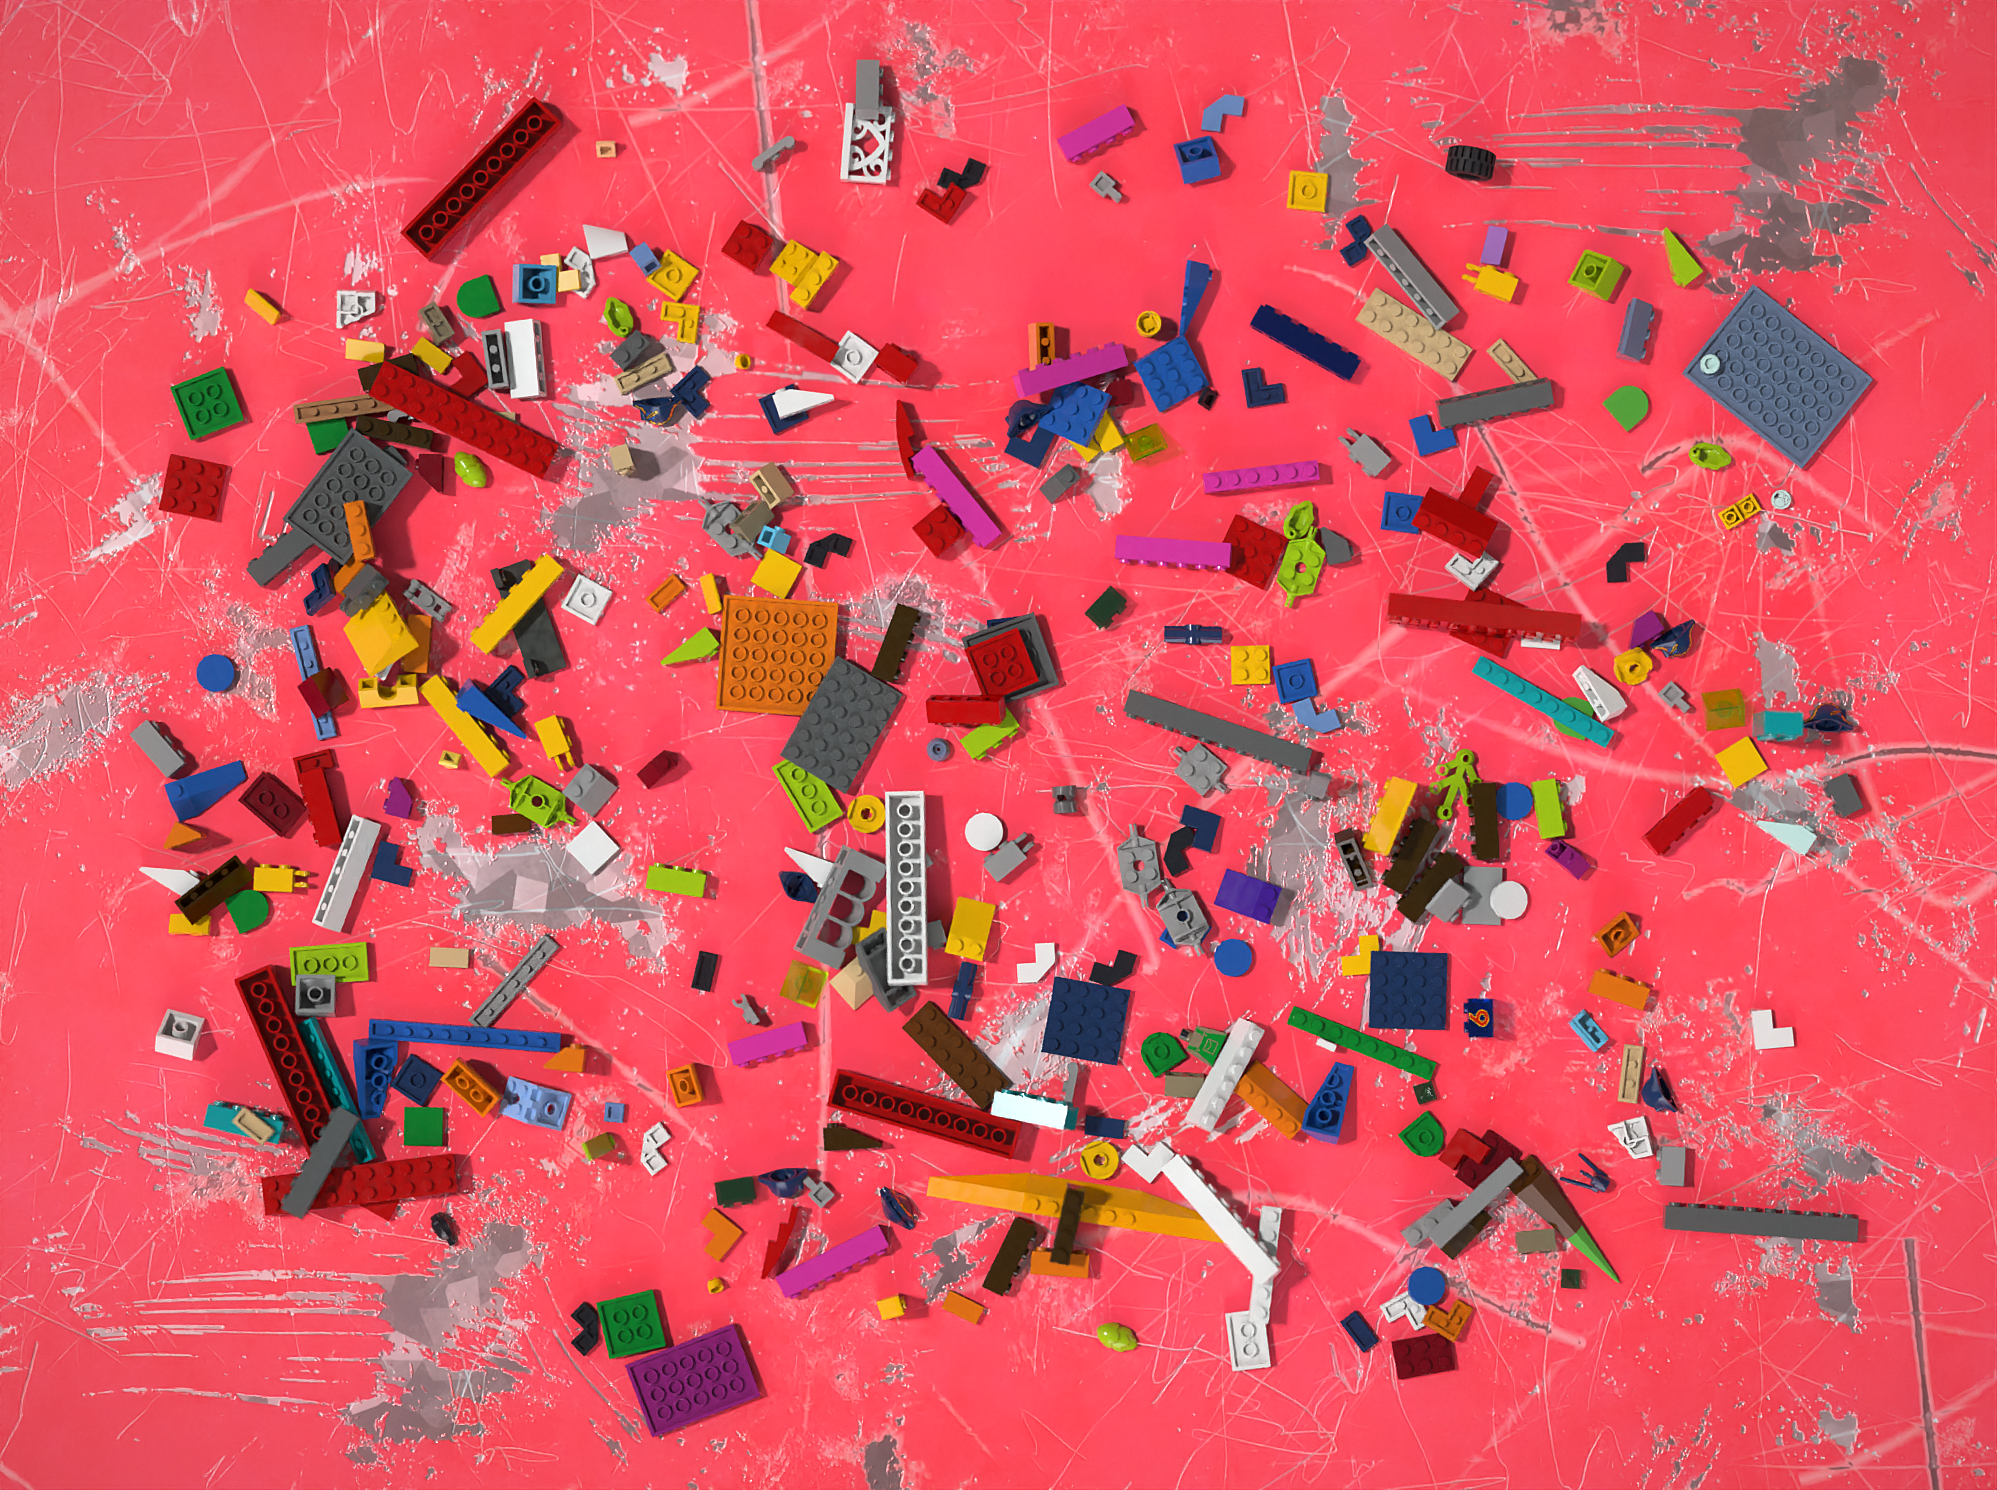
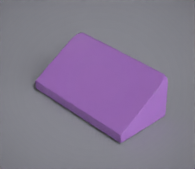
[1480,225,1508,267]

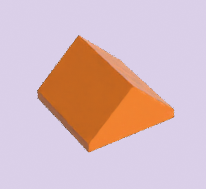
[163,821,207,850]
[1591,911,1640,958]
[666,1063,706,1108]

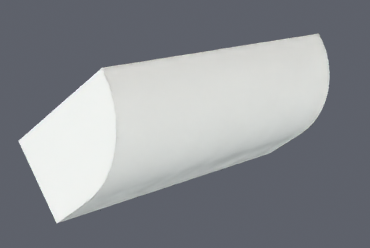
[504,319,547,399]

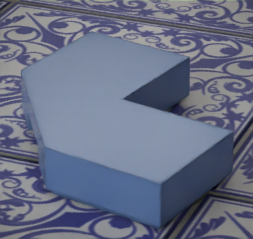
[1201,94,1244,133]
[1291,698,1341,733]

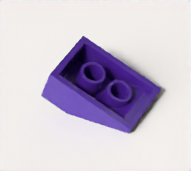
[1214,869,1282,924]

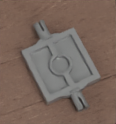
[1173,742,1228,797]

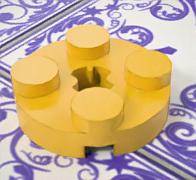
[1613,647,1652,685]
[847,795,886,833]
[1080,1140,1119,1179]

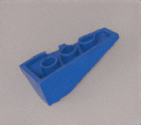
[1179,260,1213,336]
[455,678,527,740]
[164,760,246,822]
[353,1038,398,1120]
[1301,1062,1354,1145]

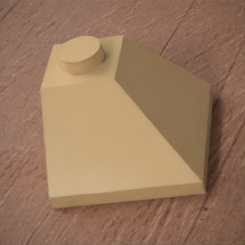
[829,957,873,1010]

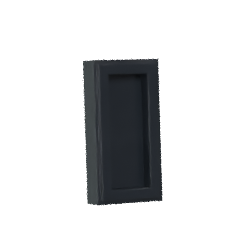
[691,950,718,992]

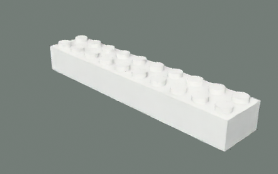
[885,791,928,986]

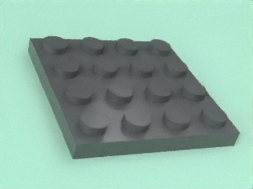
[961,612,1059,704]

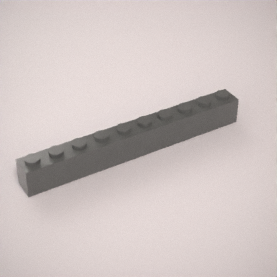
[246,445,409,588]
[1123,689,1313,774]
[1662,1202,1859,1242]

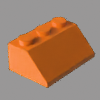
[440,1057,503,1118]

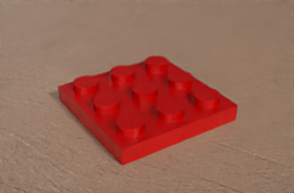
[159,454,228,522]
[1214,514,1288,590]
[1449,586,1525,658]
[964,628,1039,695]

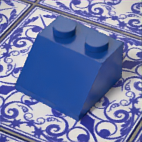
[1173,135,1221,184]

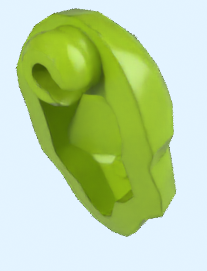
[603,297,633,337]
[1689,443,1731,470]
[454,451,487,488]
[1283,500,1314,540]
[1097,1322,1138,1352]

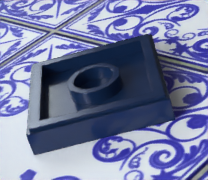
[758,384,809,435]
[390,1053,443,1107]

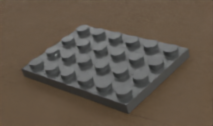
[282,428,414,566]
[779,656,903,794]

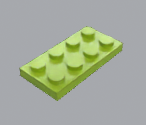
[771,759,843,834]
[289,942,370,986]

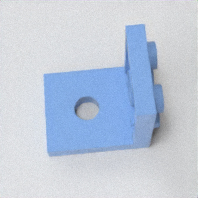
[498,1076,572,1131]

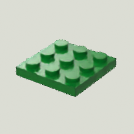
[170,366,245,441]
[596,1289,666,1359]

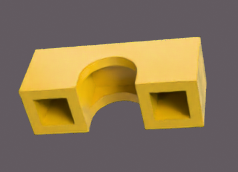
[789,251,839,311]
[358,674,419,708]

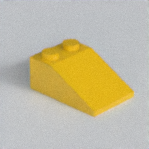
[945,896,996,961]

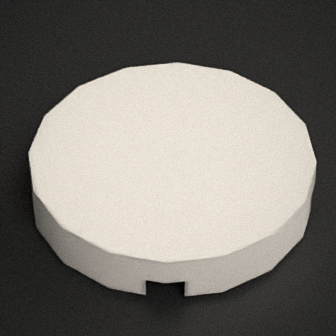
[965,813,1003,851]
[1490,881,1528,919]

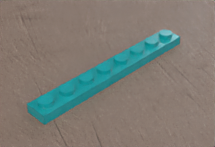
[1472,656,1615,748]
[298,1016,377,1165]

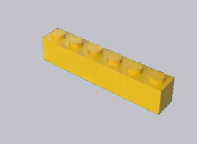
[470,554,565,656]
[418,674,511,778]

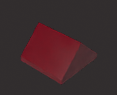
[297,667,350,719]

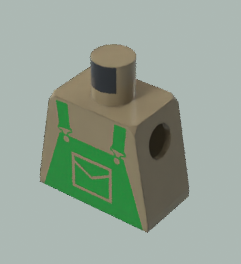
[1178,1025,1227,1067]

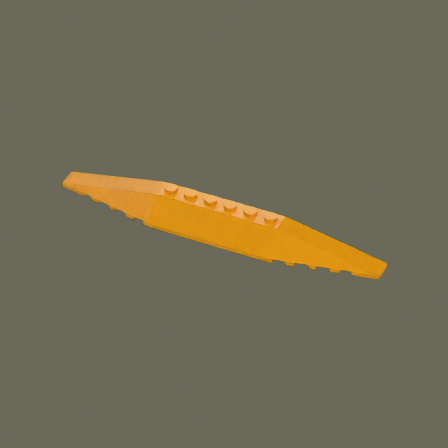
[927,1173,1225,1243]

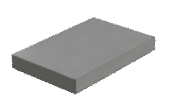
[1461,866,1503,925]

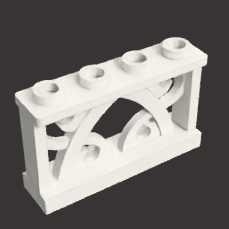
[840,103,896,185]

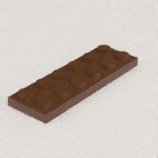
[902,1001,1010,1110]

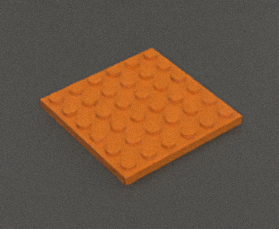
[715,595,839,716]

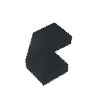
[936,157,987,190]
[803,533,853,569]
[1606,542,1645,583]
[1163,826,1194,876]
[1089,950,1137,986]
[570,1301,598,1356]

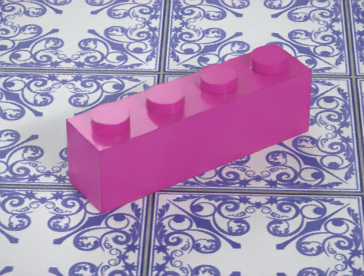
[1057,104,1135,163]
[727,1021,808,1068]

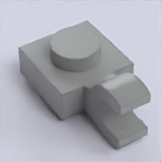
[1089,171,1122,203]
[1657,681,1690,713]
[732,993,760,1025]
[803,1175,835,1208]

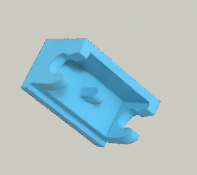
[1567,1009,1608,1052]

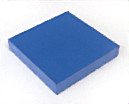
[1380,491,1423,535]
[1272,658,1318,704]

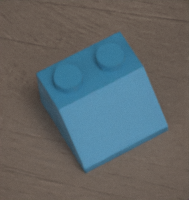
[512,264,556,304]

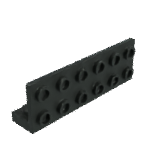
[490,559,567,680]

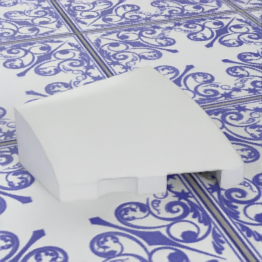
[583,224,629,260]
[337,290,376,328]
[1607,1115,1655,1159]

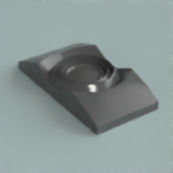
[855,927,917,1013]

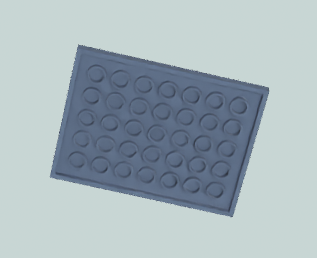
[1681,284,1873,469]

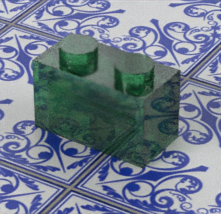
[1084,585,1127,630]
[714,1175,757,1208]

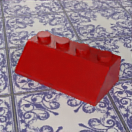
[1411,487,1498,559]
[1640,785,1714,855]

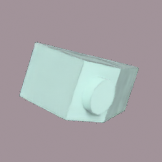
[1754,820,1817,856]

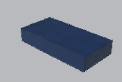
[1084,1115,1125,1139]
[1340,1310,1378,1353]

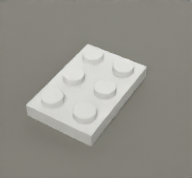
[1225,1310,1271,1371]

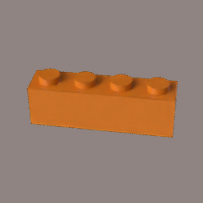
[1233,1060,1309,1140]

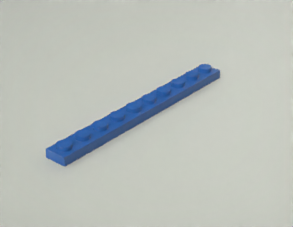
[368,1018,562,1053]

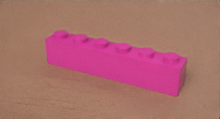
[1012,341,1128,398]
[911,444,1002,549]
[1202,460,1320,494]
[1115,535,1232,571]
[775,1225,889,1299]

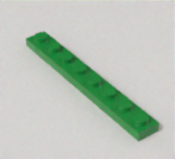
[1286,1006,1437,1081]

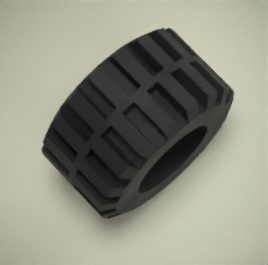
[1445,145,1496,181]

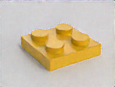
[769,239,818,287]
[1231,645,1270,685]

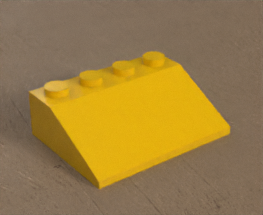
[343,589,419,677]
[1361,776,1418,856]

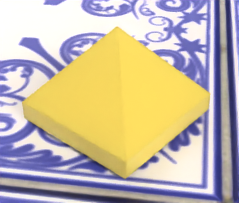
[439,750,462,769]

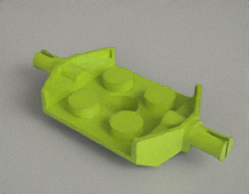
[1276,526,1326,609]
[500,774,577,829]

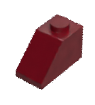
[1105,377,1134,408]
[415,454,444,494]
[636,750,678,789]

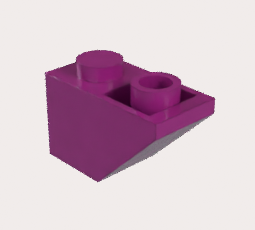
[1628,610,1664,650]
[383,776,414,820]
[1544,838,1591,880]

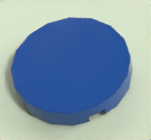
[196,654,235,692]
[1496,782,1533,820]
[1214,939,1252,977]
[1407,1267,1445,1305]

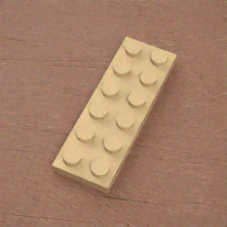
[1355,287,1473,382]

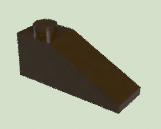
[1334,827,1373,891]
[823,1123,882,1151]
[1440,1210,1492,1260]

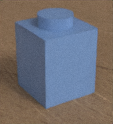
[629,241,661,277]

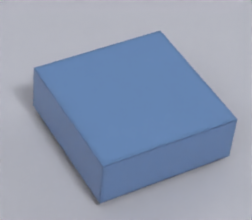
[604,1102,625,1123]

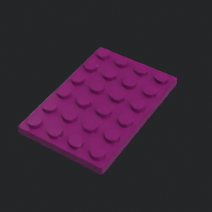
[625,1323,761,1438]

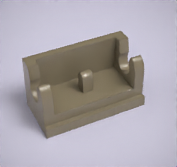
[417,301,455,347]
[729,500,775,542]
[1164,1071,1204,1098]
[1515,1228,1557,1255]

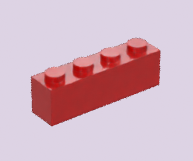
[925,695,1006,726]
[298,767,344,848]

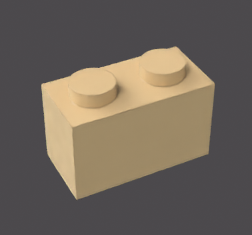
[608,443,636,476]
[748,461,795,509]

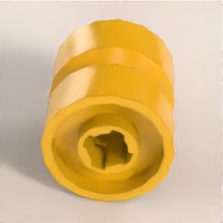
[1136,310,1161,338]

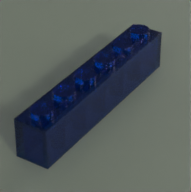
[1249,304,1361,383]

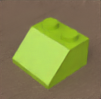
[1567,249,1625,301]

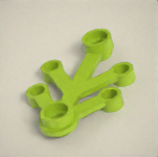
[1429,749,1482,820]

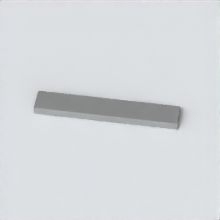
[468,934,560,1027]
[1426,1157,1523,1249]

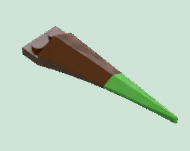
[1508,1154,1619,1283]

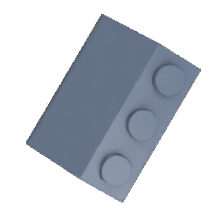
[1615,298,1655,363]

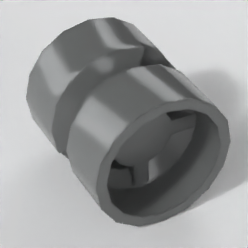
[1051,785,1078,814]

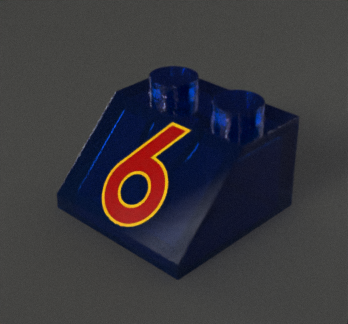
[1463,998,1494,1037]

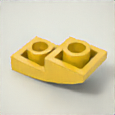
[1718,493,1762,530]
[168,914,212,936]

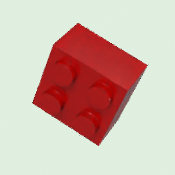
[721,219,775,274]
[873,342,919,387]
[912,504,966,559]

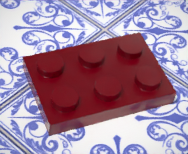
[238,771,307,838]
[1455,1129,1519,1190]
[1391,1333,1455,1380]

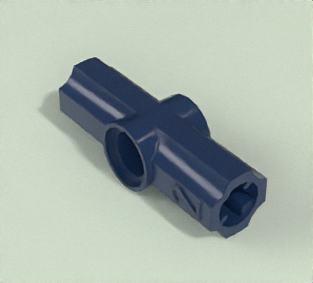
[1164,624,1222,645]
[948,961,978,1021]

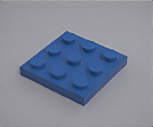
[1132,334,1210,412]
[1037,381,1112,448]

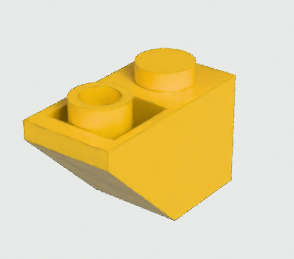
[877,1293,907,1320]

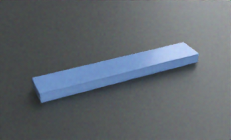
[289,624,337,740]

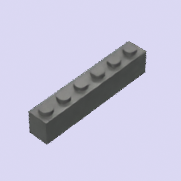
[1435,377,1554,429]
[281,1106,361,1220]

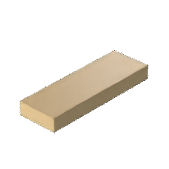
[1486,338,1538,384]
[613,352,673,395]
[1617,1044,1644,1104]

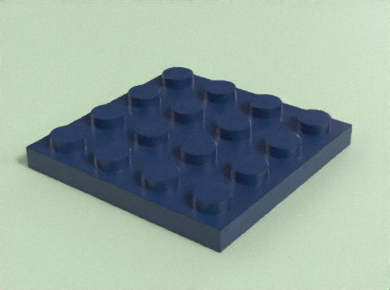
[1368,951,1448,1030]
[1041,976,1131,1066]

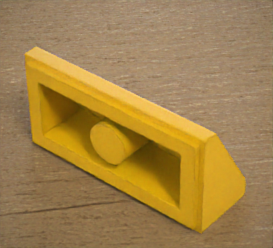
[244,288,282,325]
[345,338,386,363]
[1094,409,1125,453]
[700,573,723,614]

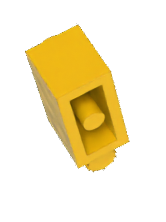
[1462,263,1519,303]
[534,715,575,771]
[254,864,310,892]

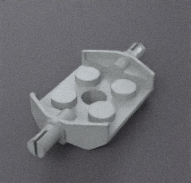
[698,497,763,561]
[1117,823,1161,908]
[1156,878,1209,957]

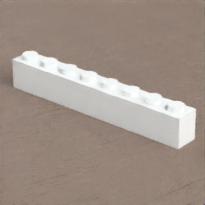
[1161,1154,1282,1285]

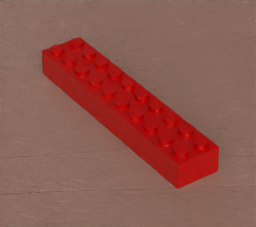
[400,96,563,262]
[368,361,559,480]
[1384,592,1582,645]
[234,964,334,1157]
[826,1068,1022,1160]
[261,1153,459,1216]

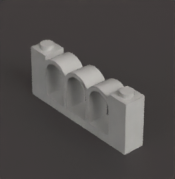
[793,845,886,970]

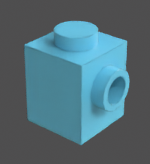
[757,525,792,554]

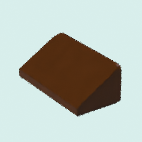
[491,813,532,835]

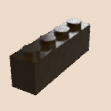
[355,415,436,452]
[870,603,922,684]
[1466,781,1500,860]
[1380,817,1439,895]
[1395,851,1464,924]
[174,855,253,925]
[1050,1183,1086,1266]
[982,1216,1038,1297]

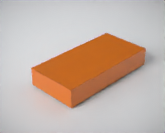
[645,573,686,613]
[941,1290,984,1325]

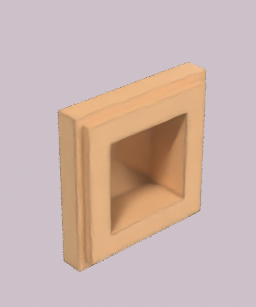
[596,141,616,158]

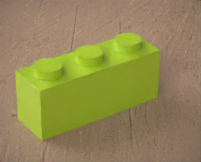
[959,707,1020,760]
[1530,778,1567,839]
[645,862,707,898]

